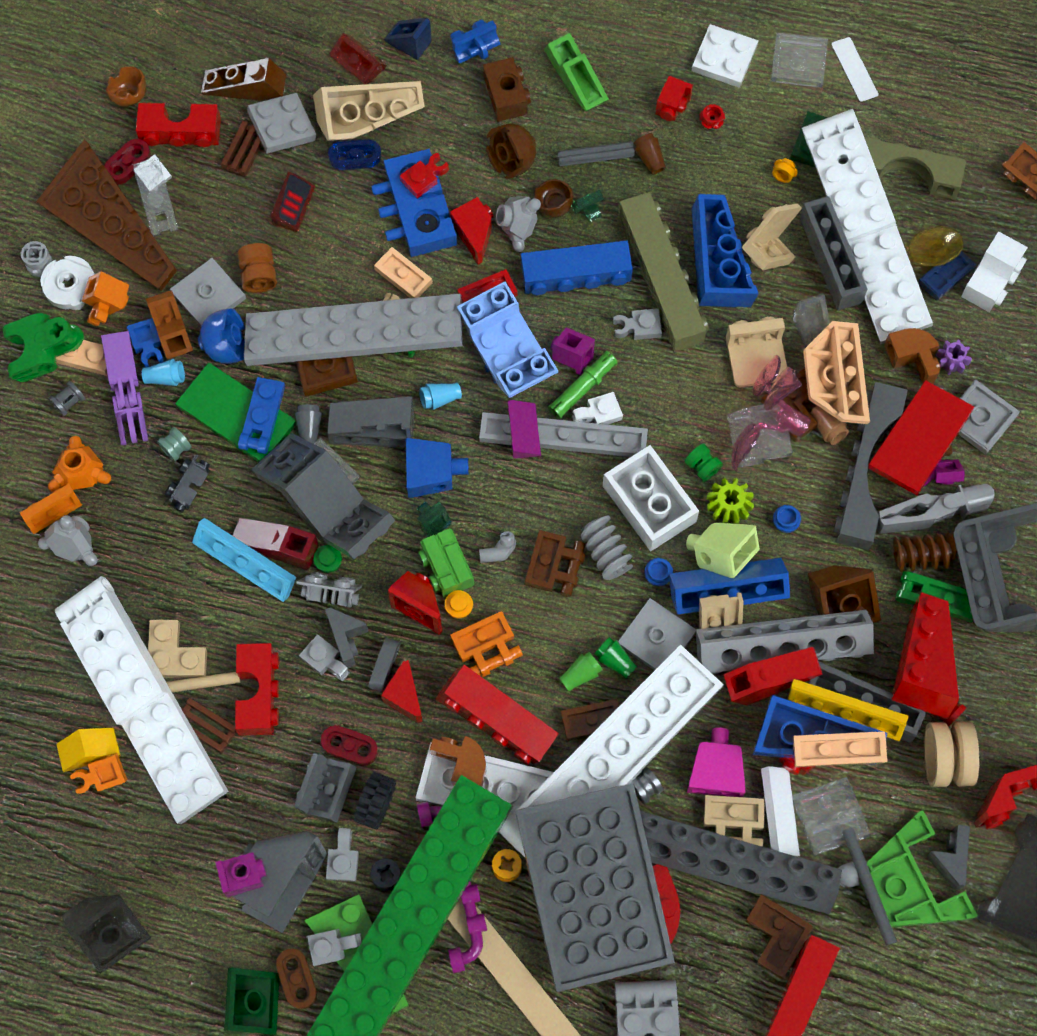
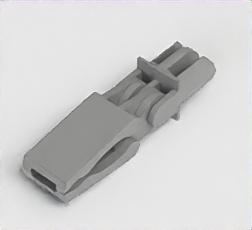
[876,484,995,534]

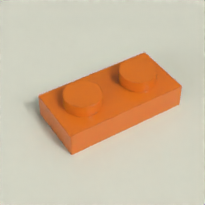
[20,484,82,535]

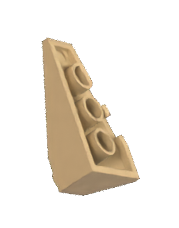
[313,81,425,141]

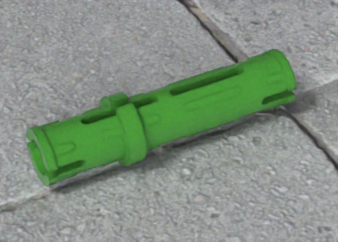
[548,351,618,419]

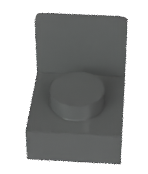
[325,607,368,668]
[927,825,970,890]

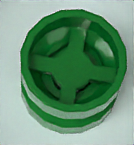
[684,443,723,482]

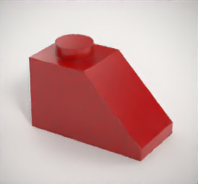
[450,197,493,265]

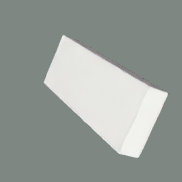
[761,766,800,857]

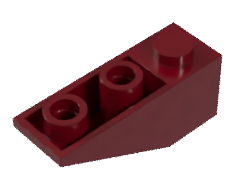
[232,518,319,571]

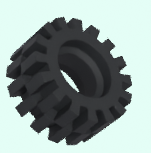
[354,771,397,830]

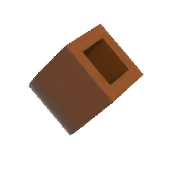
[146,290,193,359]
[884,328,940,384]
[429,736,487,787]

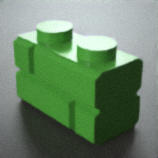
[418,528,474,598]

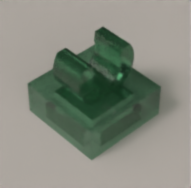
[572,190,604,222]
[417,501,452,537]

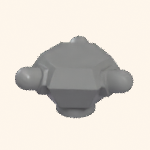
[495,196,541,252]
[38,515,98,566]

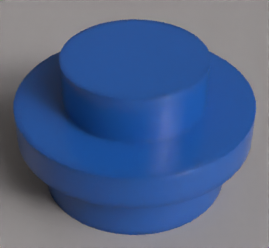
[773,505,801,533]
[645,558,673,586]

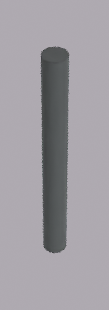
[842,827,897,946]

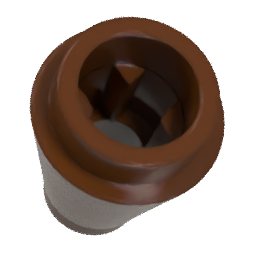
[634,133,666,175]

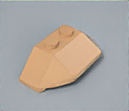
[803,321,870,424]

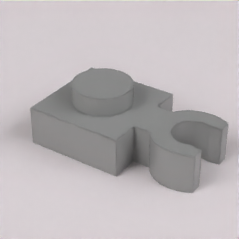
[613,309,662,340]

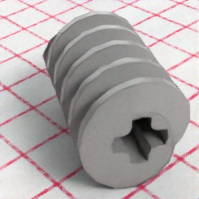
[581,515,633,580]

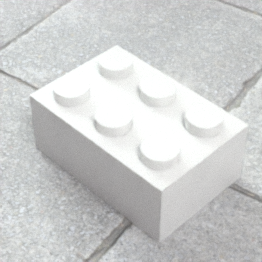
[603,445,699,552]

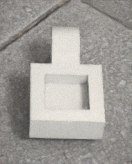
[572,392,623,425]

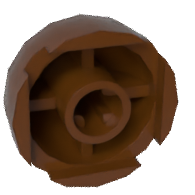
[486,123,536,179]

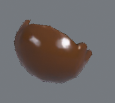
[534,179,574,218]

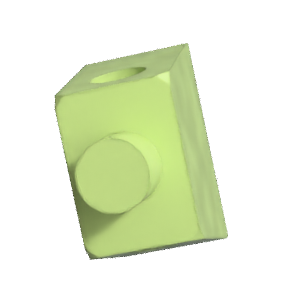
[686,523,760,578]

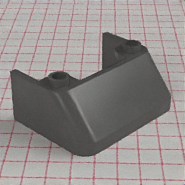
[954,503,1037,633]
[231,831,327,934]

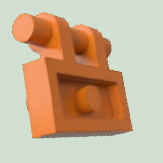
[450,611,523,677]

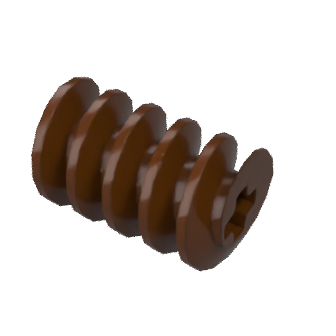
[893,533,956,572]

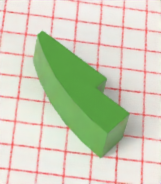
[544,33,609,112]

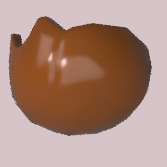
[106,67,147,107]

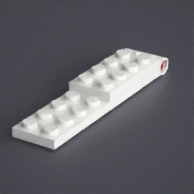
[802,109,933,344]
[55,576,229,824]
[499,645,723,857]

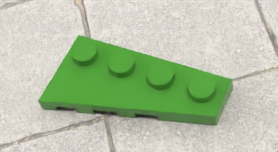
[304,895,409,1014]

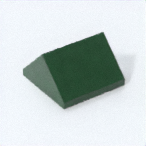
[224,967,280,1035]

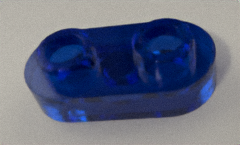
[328,139,382,170]

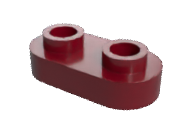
[104,139,151,185]
[321,725,378,766]

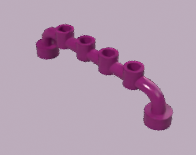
[417,801,488,974]

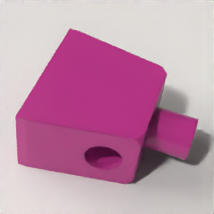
[687,728,746,797]

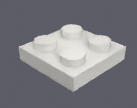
[692,24,758,88]

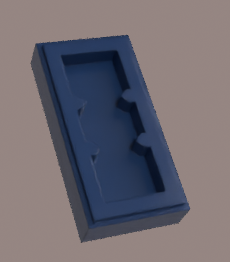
[918,247,976,301]

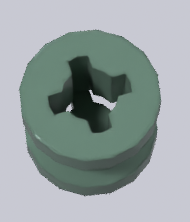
[157,427,192,462]

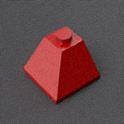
[388,571,442,635]

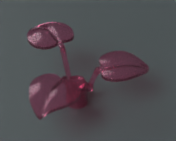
[731,355,811,472]

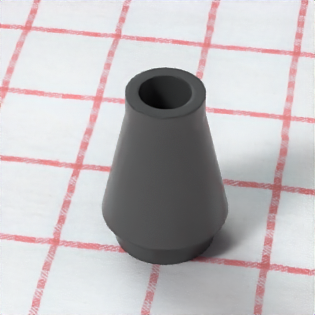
[295,404,322,445]

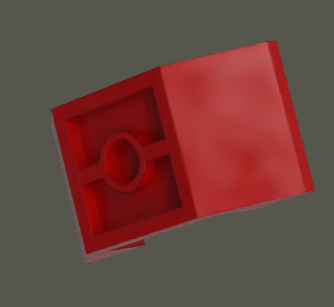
[974,765,1037,830]

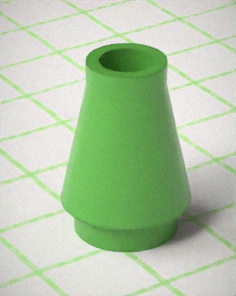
[559,652,603,692]

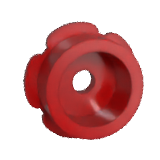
[699,104,725,129]

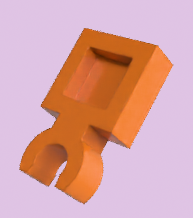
[70,753,127,794]

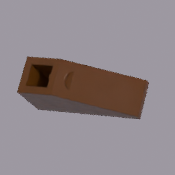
[201,58,286,101]

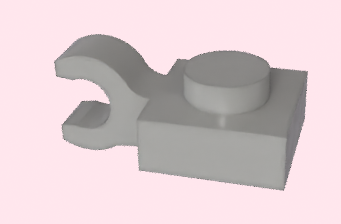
[299,634,350,682]
[326,828,359,882]
[307,929,362,966]

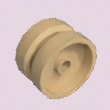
[924,721,979,787]

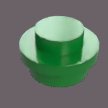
[313,545,342,573]

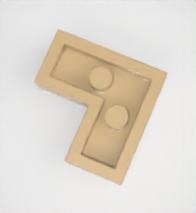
[148,620,207,678]

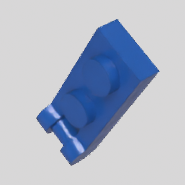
[238,377,285,454]

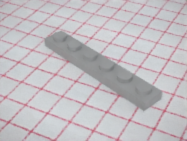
[479,412,648,457]

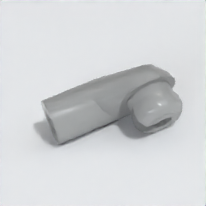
[479,531,516,563]

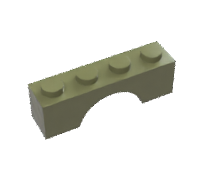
[864,137,967,200]

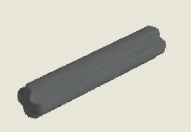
[557,141,635,166]

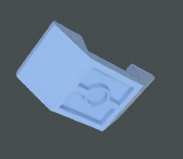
[457,282,558,398]

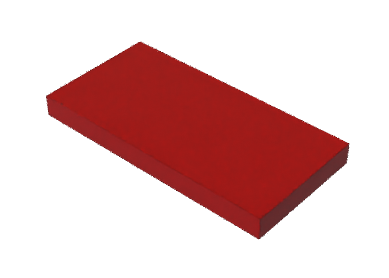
[868,380,975,495]

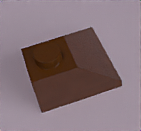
[808,565,881,623]

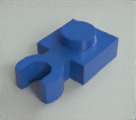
[127,318,164,368]

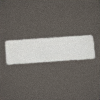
[832,37,879,102]

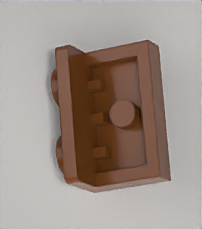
[1001,142,1037,200]

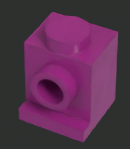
[550,327,595,375]
[215,852,267,898]

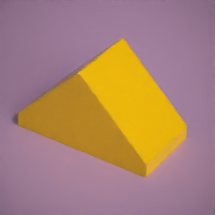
[57,728,121,772]

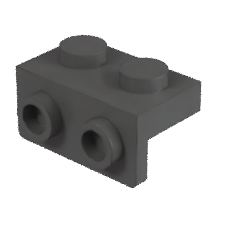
[294,753,356,823]

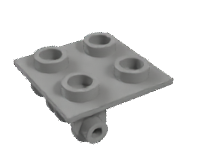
[297,572,362,607]

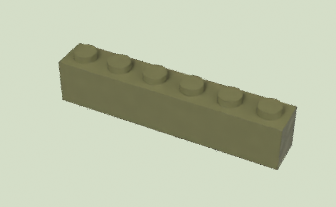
[618,192,709,351]

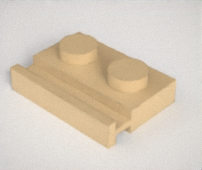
[699,592,743,629]

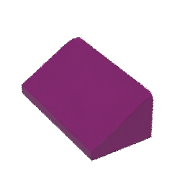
[508,400,541,459]

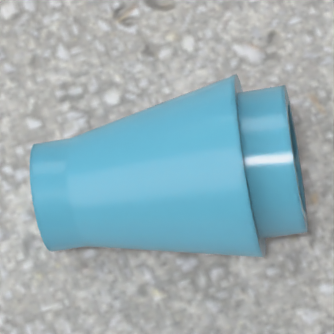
[142,359,185,386]
[419,382,462,410]

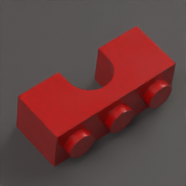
[136,103,221,147]
[235,643,279,736]

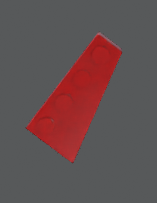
[891,592,959,719]
[435,665,559,765]

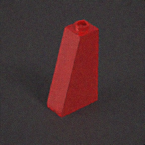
[765,935,840,1036]

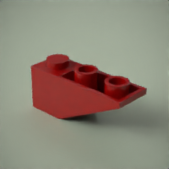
[723,647,823,706]

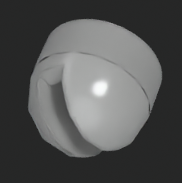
[838,862,859,888]

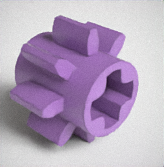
[936,339,972,375]

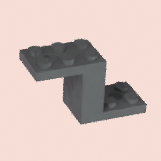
[251,433,396,559]

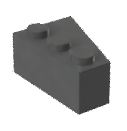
[327,396,415,448]

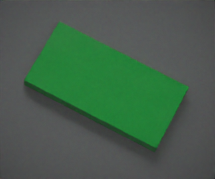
[175,362,297,462]

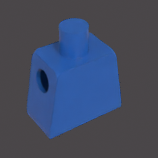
[406,438,469,498]

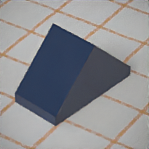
[384,17,432,60]

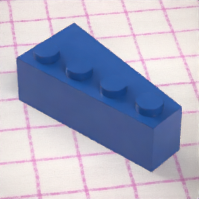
[692,194,759,307]
[753,695,888,765]

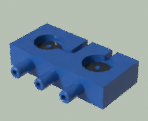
[371,149,457,257]

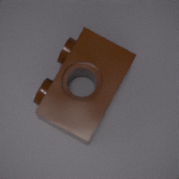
[483,57,531,122]

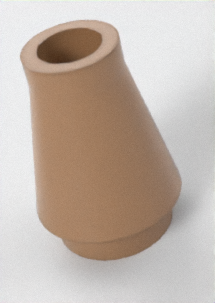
[810,406,849,445]

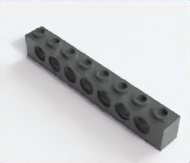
[640,811,842,915]

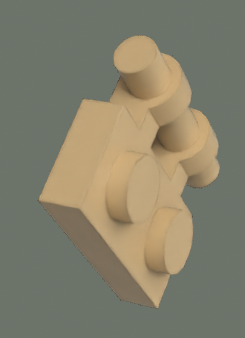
[703,795,764,847]

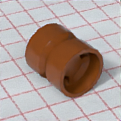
[237,243,277,293]

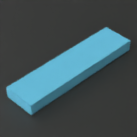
[192,518,296,602]

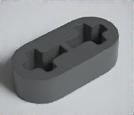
[369,637,401,693]

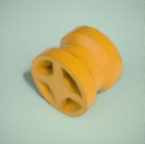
[492,849,521,882]

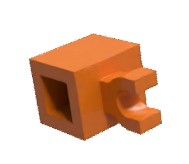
[82,271,129,327]

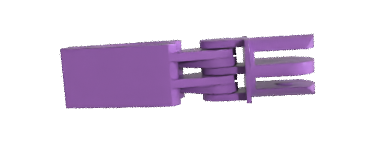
[101,331,148,446]

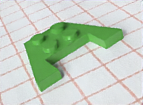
[857,810,978,928]

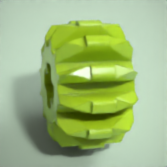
[706,477,754,524]

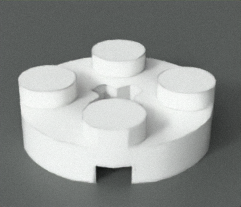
[41,256,94,310]

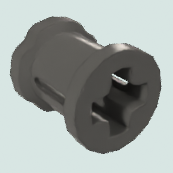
[48,380,86,417]

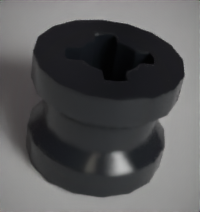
[370,858,401,892]

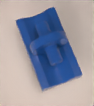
[451,19,500,64]

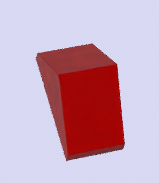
[381,660,423,723]

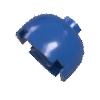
[198,308,245,364]

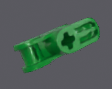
[3,313,84,382]

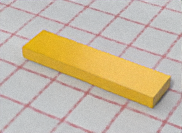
[788,679,908,741]

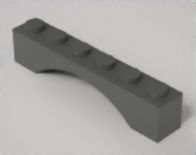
[833,382,908,551]

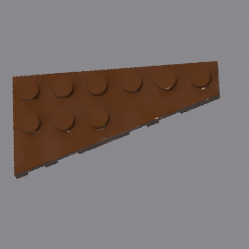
[36,139,178,292]

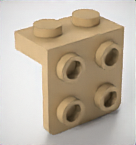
[742,203,802,270]
[726,317,789,388]

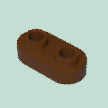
[276,948,317,1010]

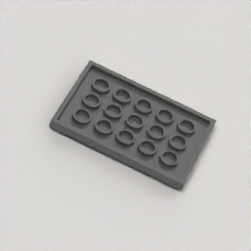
[515,783,675,992]

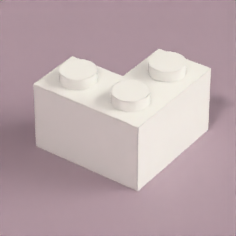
[961,232,1028,313]

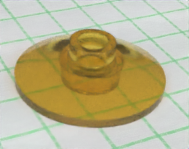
[909,226,964,266]

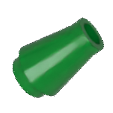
[594,637,637,679]

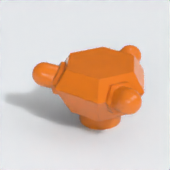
[48,436,111,492]

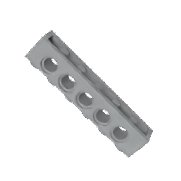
[696,610,874,674]

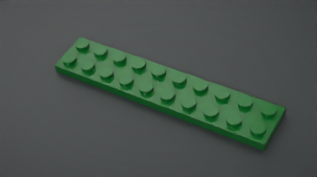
[307,775,514,1036]

